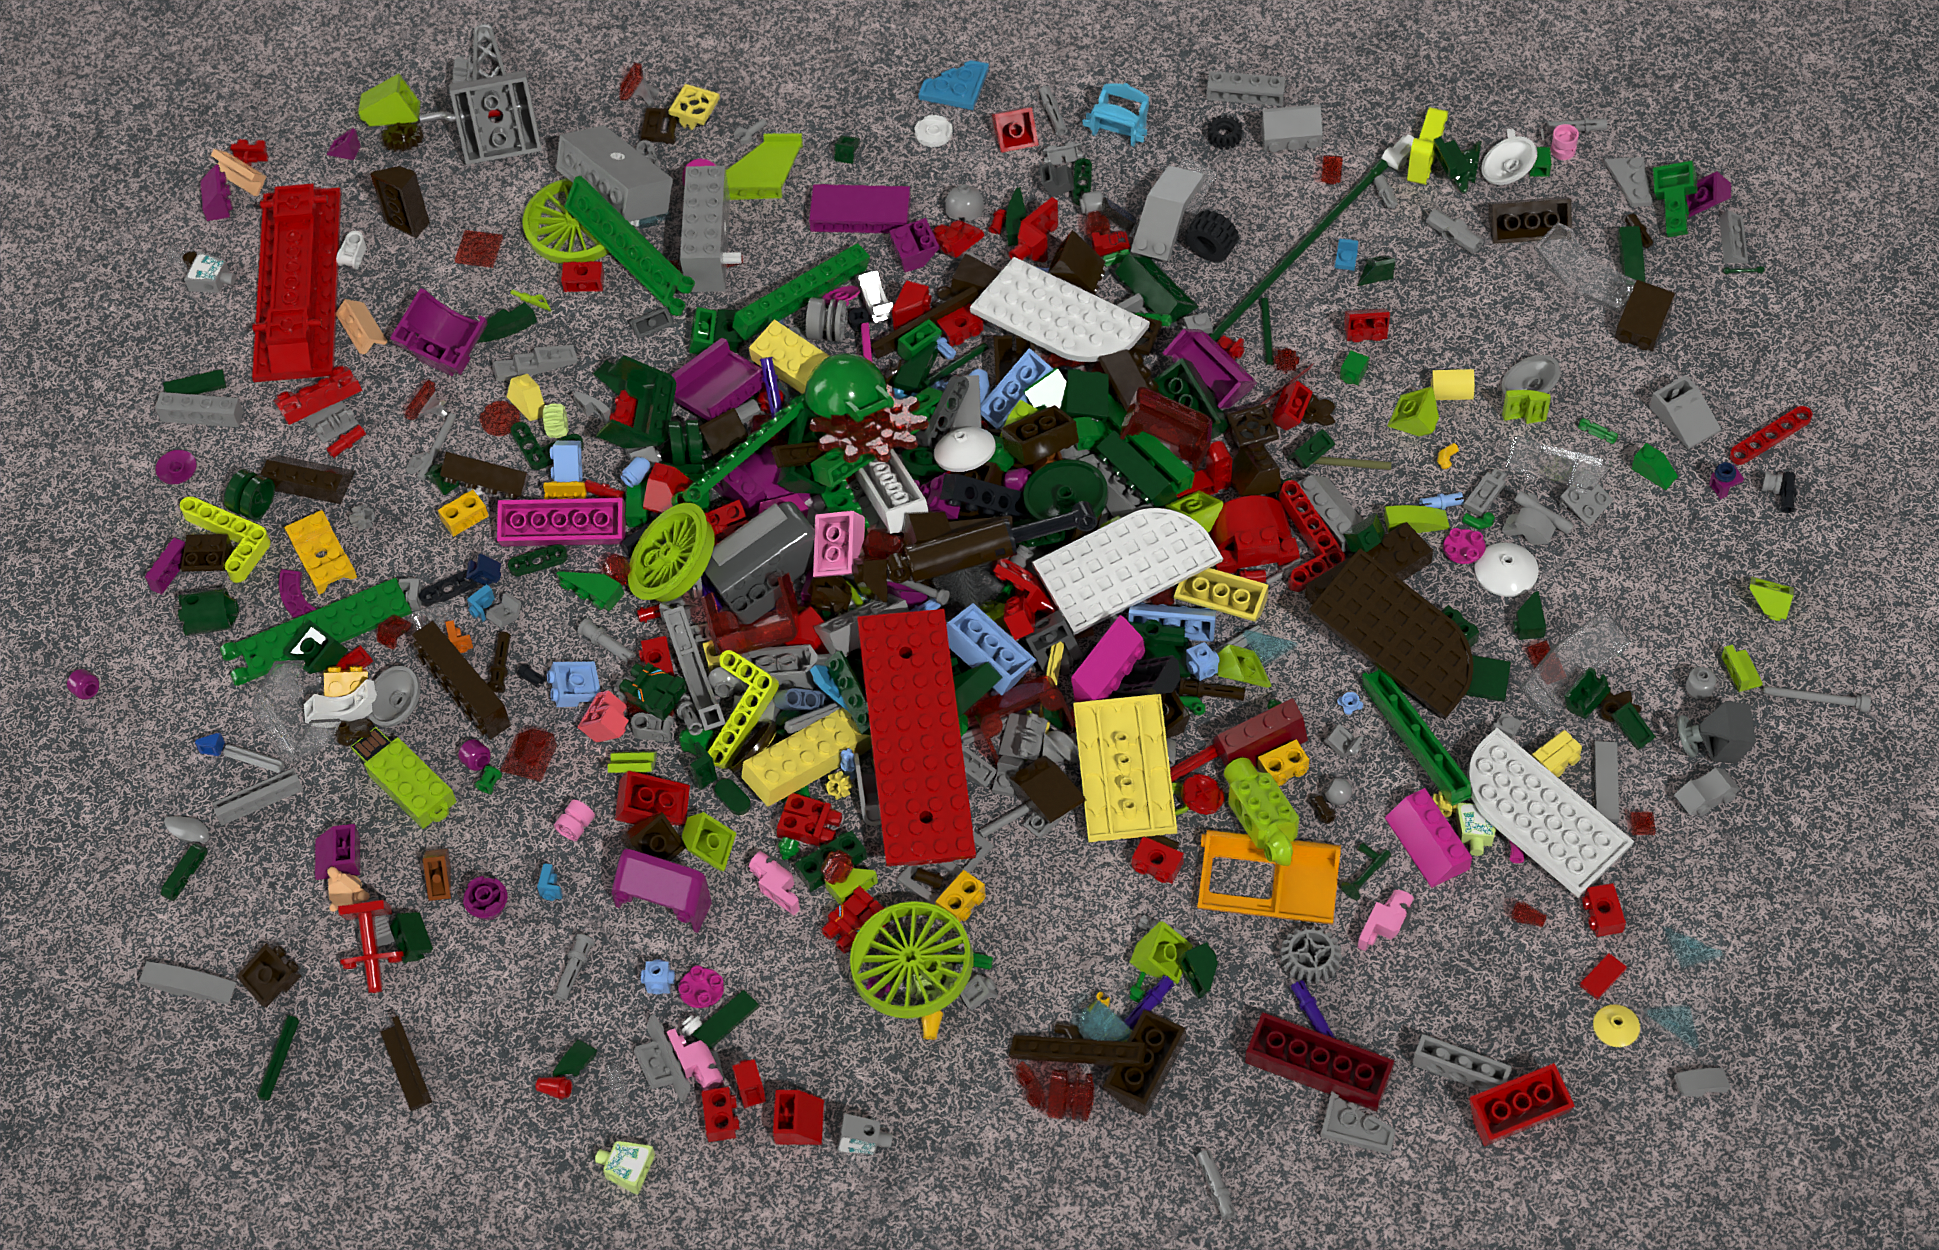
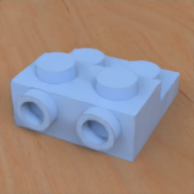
[547,661,601,707]

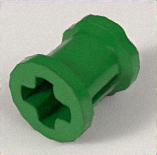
[475,766,502,795]

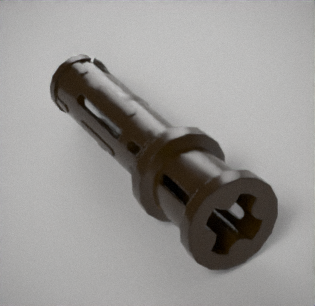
[487,632,511,693]
[1179,677,1245,701]

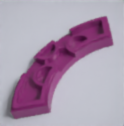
[279,569,317,619]

